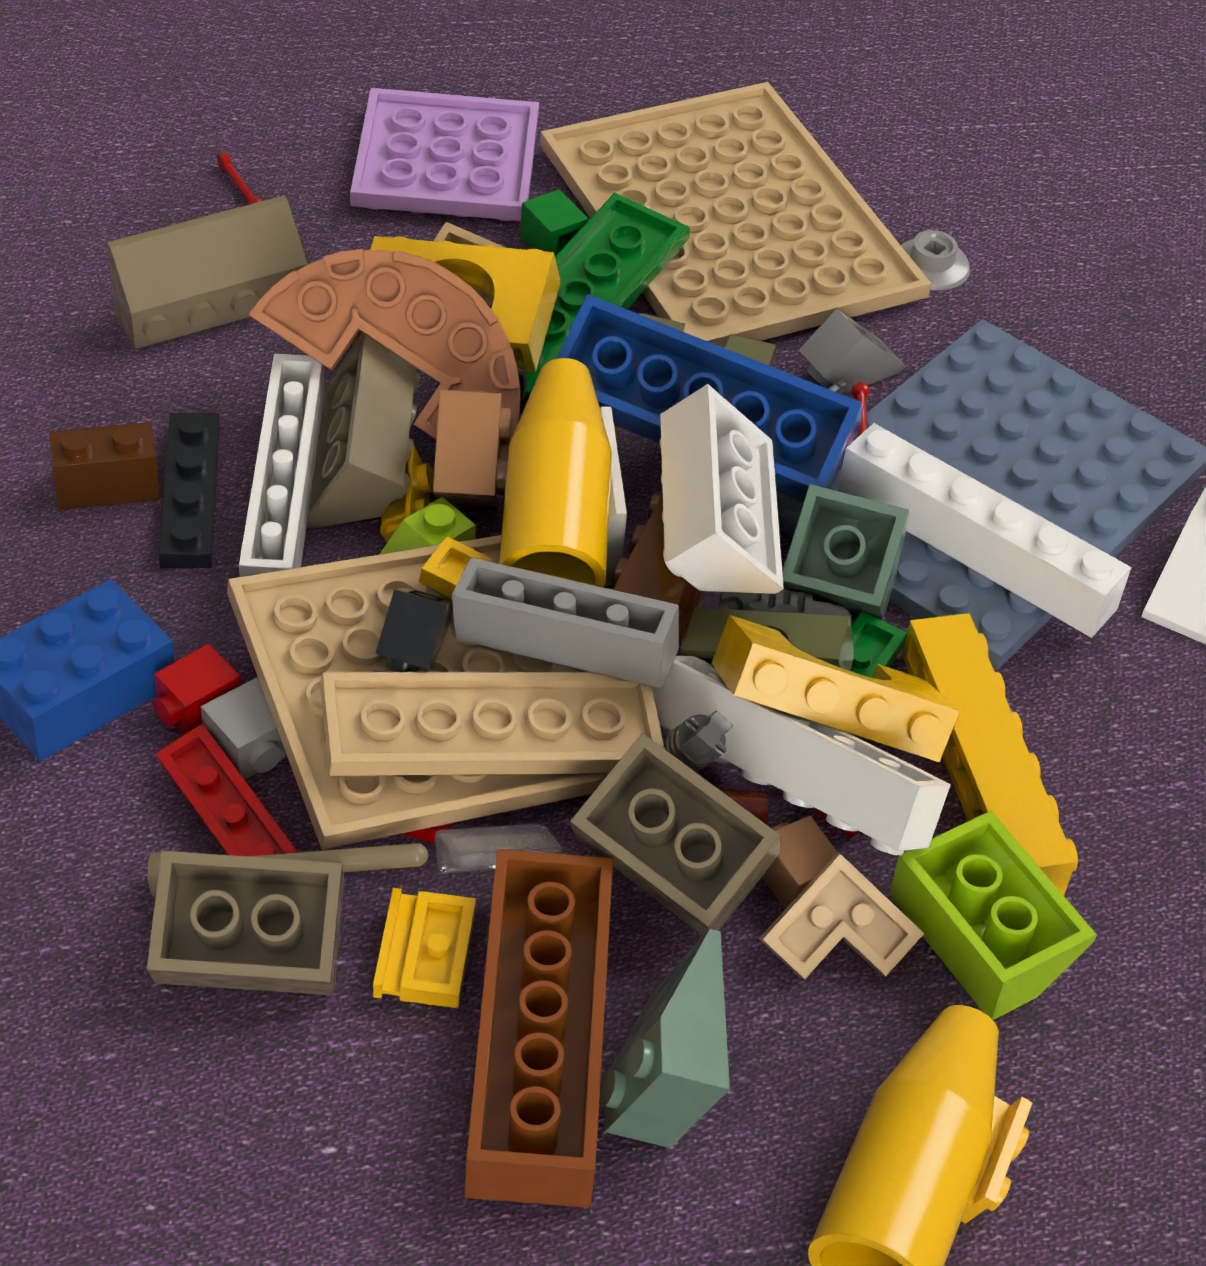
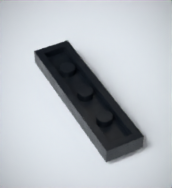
[159,413,220,568]

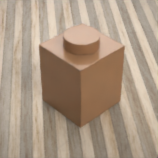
[762,816,839,909]

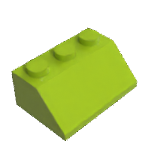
[889,811,1097,1020]

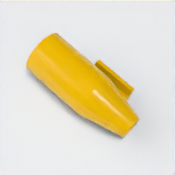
[499,358,612,588]
[808,1005,1032,1266]

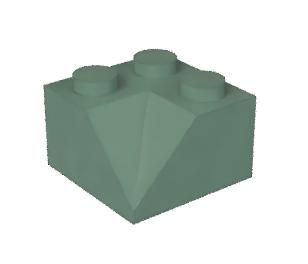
[782,484,910,621]

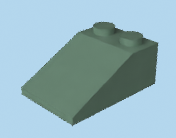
[599,929,730,1148]

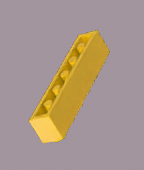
[902,613,1078,895]

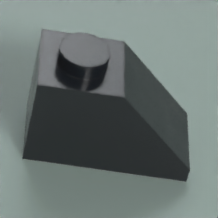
[375,587,453,672]

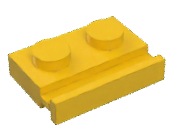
[373,888,476,1008]

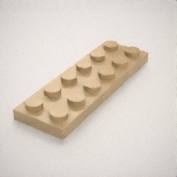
[320,672,665,776]

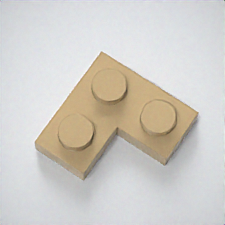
[759,854,924,979]

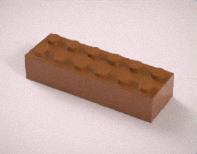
[464,849,613,1208]

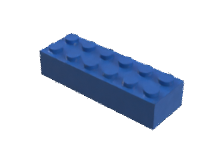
[556,294,862,502]

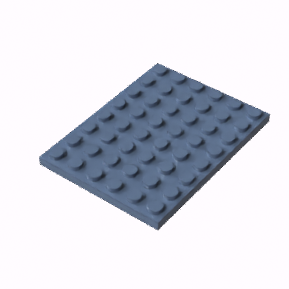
[776,319,1206,670]

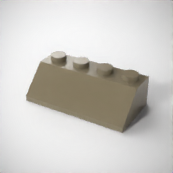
[107,195,308,349]
[307,332,420,528]

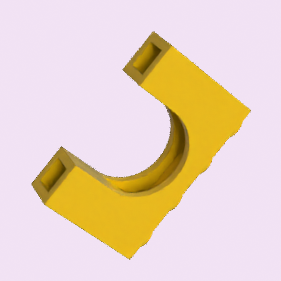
[352,236,561,372]
[711,615,959,762]

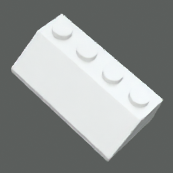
[660,384,784,594]

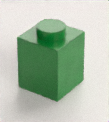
[520,189,589,256]

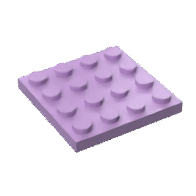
[350,88,539,221]

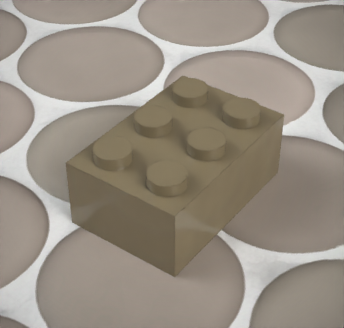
[570,733,781,936]
[147,851,345,995]

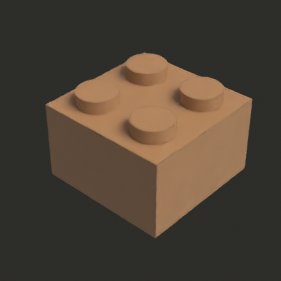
[433,390,512,507]

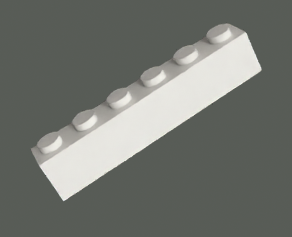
[239,354,325,577]
[837,423,1132,638]
[652,656,951,855]

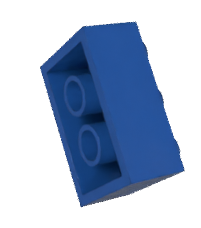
[0,579,175,762]

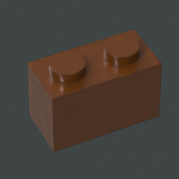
[49,422,160,510]

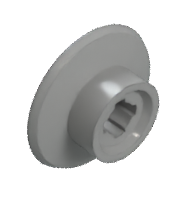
[901,230,970,290]

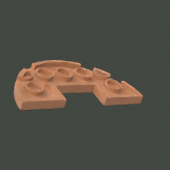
[248,249,520,459]

